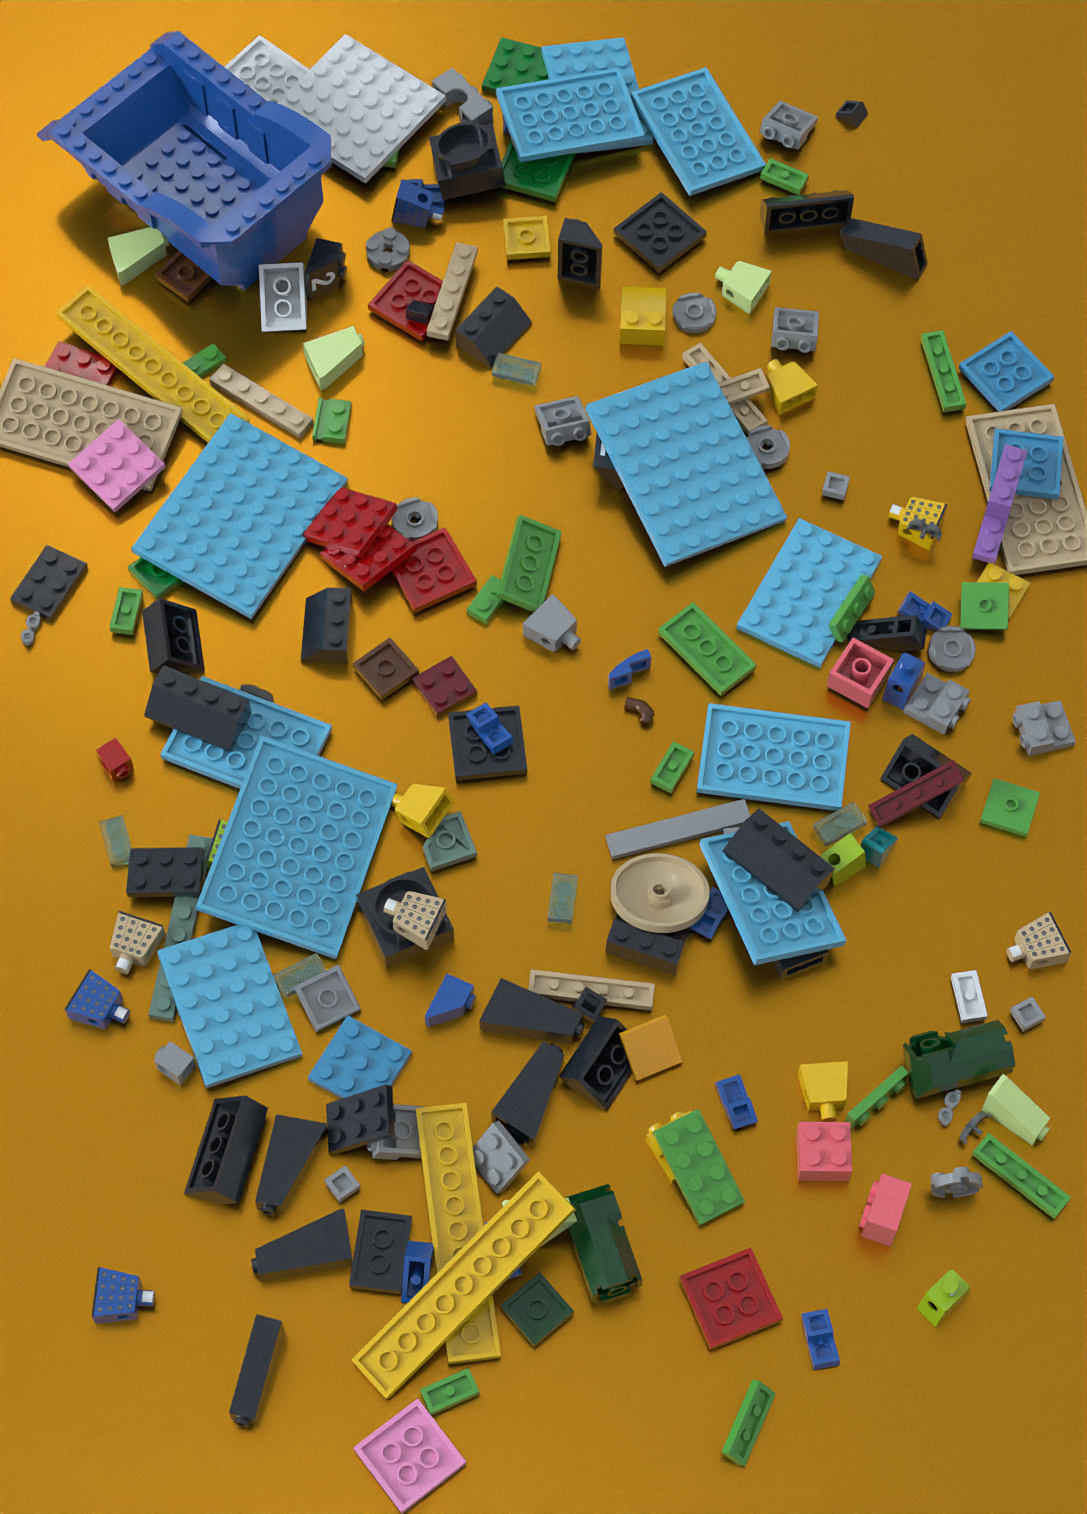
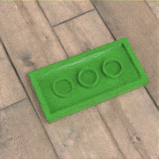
[496,515,562,612]
[658,602,756,696]
[652,1109,745,1225]

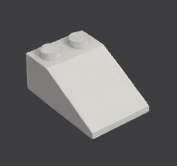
[259,262,307,332]

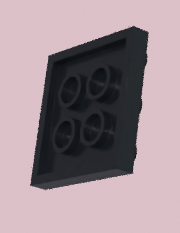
[614,192,707,273]
[448,705,527,781]

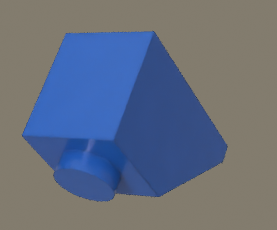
[425,974,476,1027]
[401,1241,433,1303]

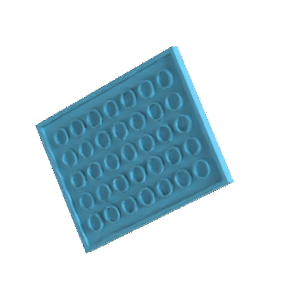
[585,361,787,567]
[132,413,348,619]
[195,736,398,959]

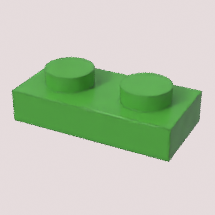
[760,158,809,195]
[467,575,504,624]
[109,587,143,635]
[650,741,694,794]
[420,1368,480,1416]

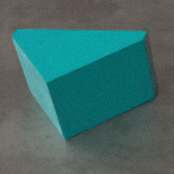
[861,826,898,868]

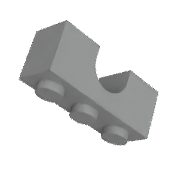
[432,68,493,125]

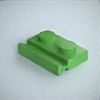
[312,398,352,444]

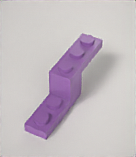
[972,444,1028,564]

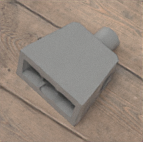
[523,594,581,652]

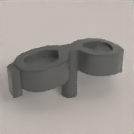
[907,519,942,541]
[240,684,274,702]
[959,1111,990,1144]

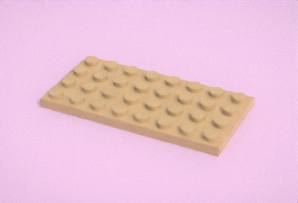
[0,358,183,492]
[965,404,1087,575]

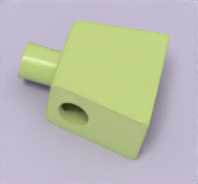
[715,261,772,314]

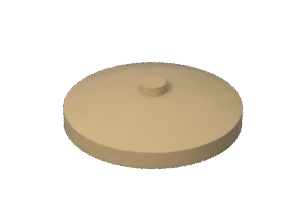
[610,853,709,933]

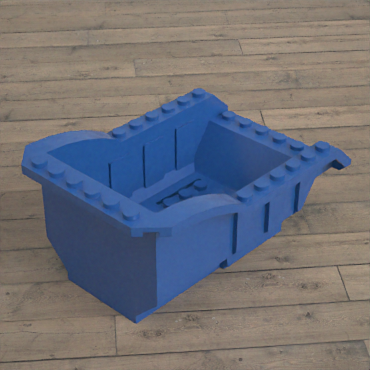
[37,31,331,290]

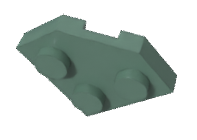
[423,811,477,872]

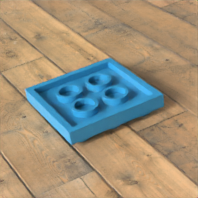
[958,331,1055,412]
[989,428,1063,500]
[308,1015,412,1099]

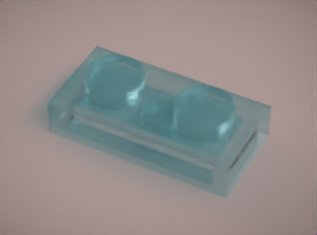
[492,353,541,386]
[813,802,867,847]
[99,815,132,868]
[547,873,578,924]
[273,953,326,999]

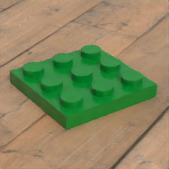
[482,37,549,94]
[501,139,576,202]

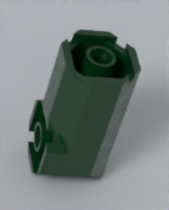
[903,1020,1015,1099]
[564,1184,643,1302]

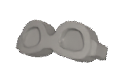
[21,611,41,646]
[938,1089,961,1126]

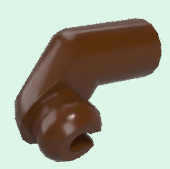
[624,697,655,724]

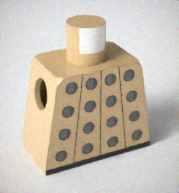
[384,891,447,950]
[110,911,166,974]
[1007,912,1071,969]

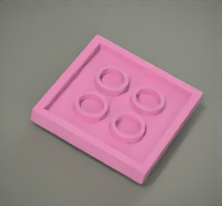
[68,419,166,512]
[353,1399,466,1514]

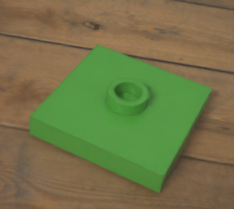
[960,582,1009,630]
[980,778,1040,837]

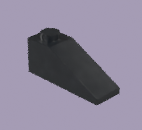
[848,615,927,651]

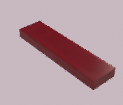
[868,759,966,827]

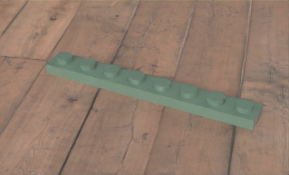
[148,835,213,1022]

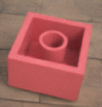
[827,638,894,708]
[796,1122,852,1181]
[859,1174,912,1246]

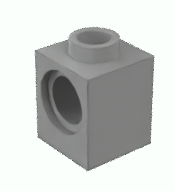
[154,1041,196,1086]

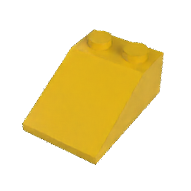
[620,286,666,346]

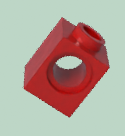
[96,738,134,782]

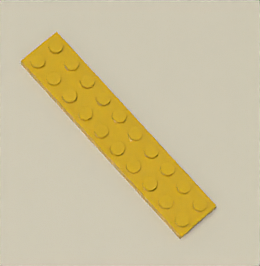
[56,285,250,443]
[415,1103,501,1364]
[351,1171,576,1399]

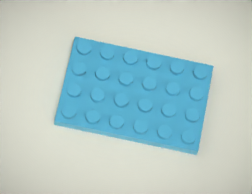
[541,37,654,154]
[496,67,645,162]
[630,67,766,196]
[736,518,882,668]
[160,676,332,789]
[697,703,851,811]
[699,821,847,965]
[157,925,302,1088]

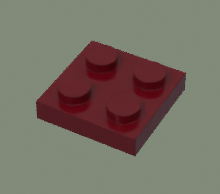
[412,656,477,718]

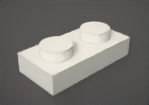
[951,970,988,1023]

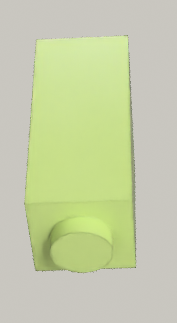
[108,227,169,285]
[303,326,365,390]
[982,1074,1050,1145]

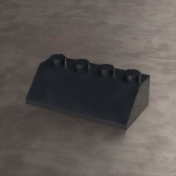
[760,190,854,234]
[144,665,252,752]
[722,809,835,912]
[184,1095,268,1204]

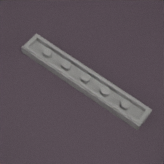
[605,799,750,860]

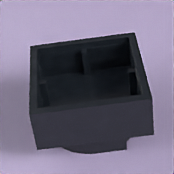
[429,120,506,200]
[356,867,454,969]

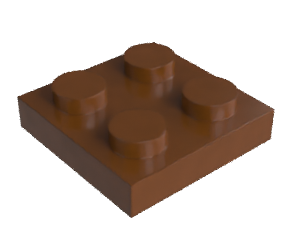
[154,251,213,302]
[352,638,419,700]

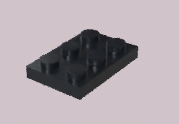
[10,545,88,622]
[126,847,204,897]
[326,1084,395,1154]
[349,1210,413,1294]

